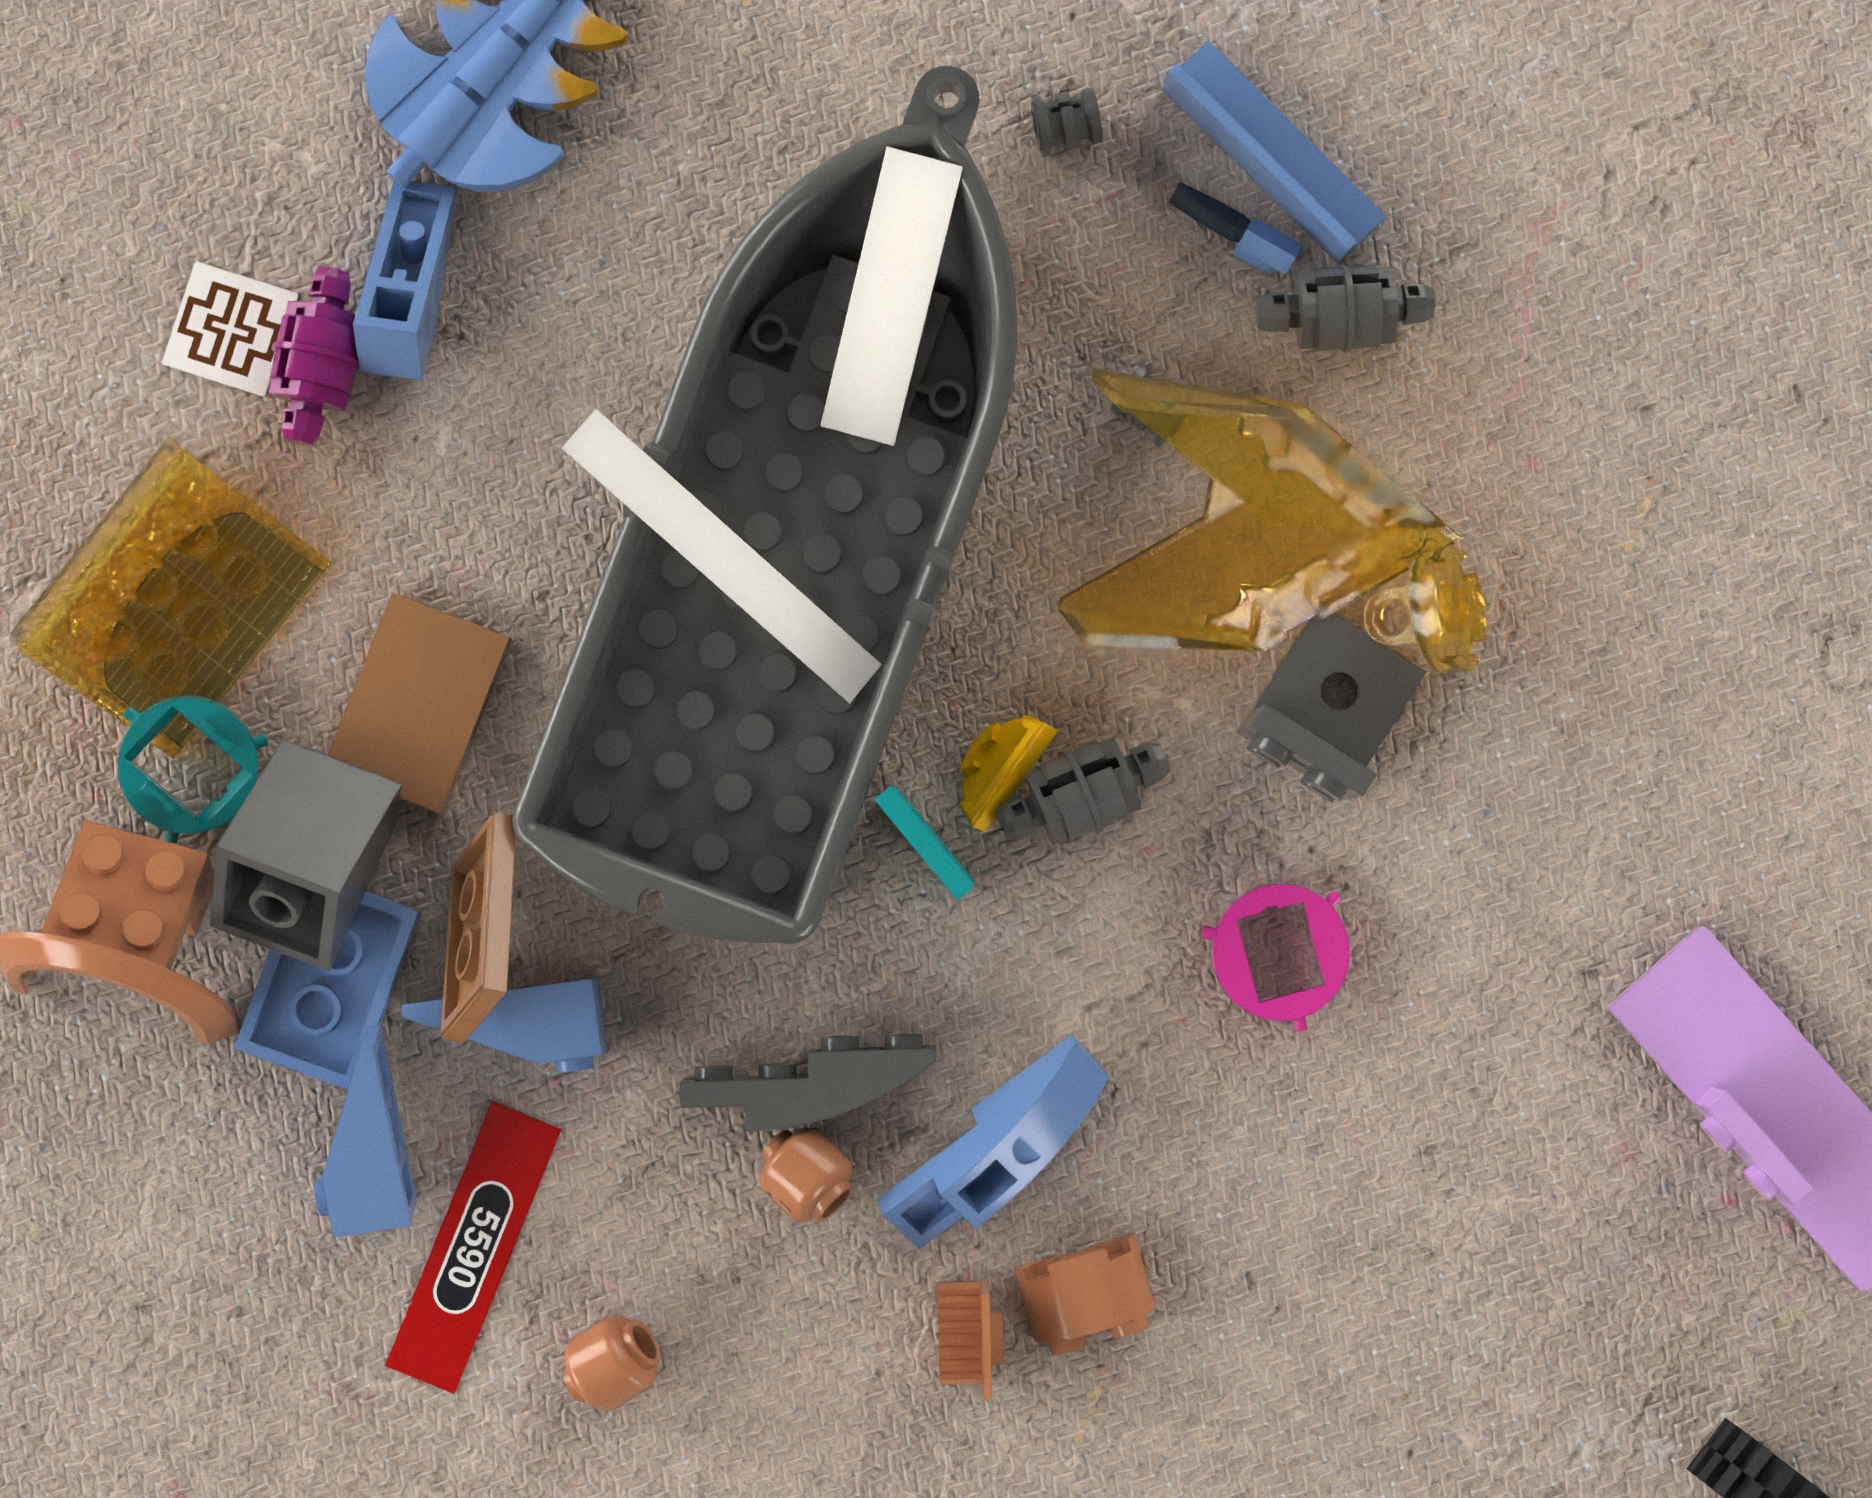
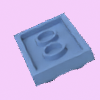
[233,891,422,1090]

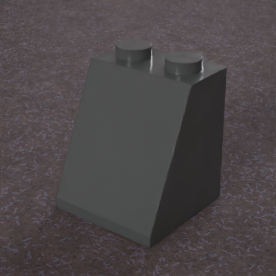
[210,739,402,971]

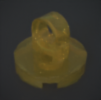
[1364,544,1486,674]

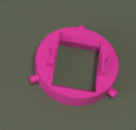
[1201,884,1350,1032]

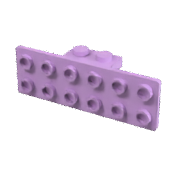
[1609,926,1872,1291]

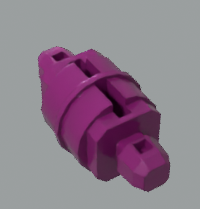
[269,267,359,446]

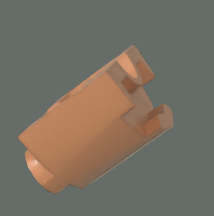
[1013,1233,1156,1355]

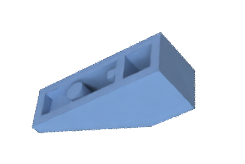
[353,180,457,381]
[401,976,608,1073]
[315,1025,417,1238]

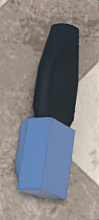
[1169,182,1303,275]

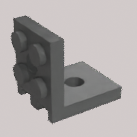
[1237,604,1426,803]

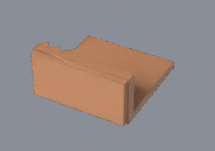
[938,1281,1004,1400]

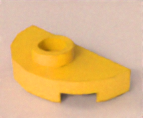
[960,715,1059,832]

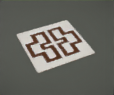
[162,262,298,396]

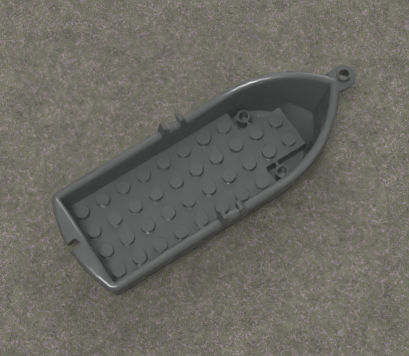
[512,66,1017,944]

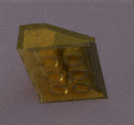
[11,435,332,759]

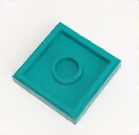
[874,785,975,900]

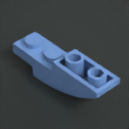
[877,1034,1110,1249]

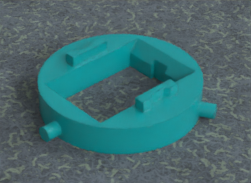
[118,695,269,843]

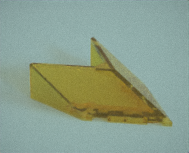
[1058,368,1464,651]

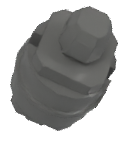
[1255,263,1436,353]
[995,737,1170,845]

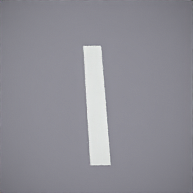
[562,408,882,704]

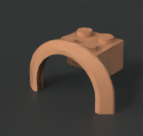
[0,820,241,1044]

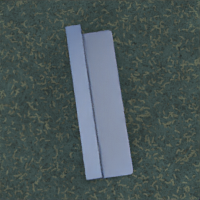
[1162,40,1386,265]

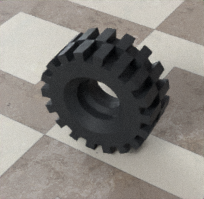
[1686,1418,1831,1498]

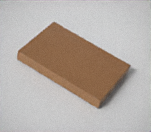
[328,592,512,814]
[440,812,515,1043]

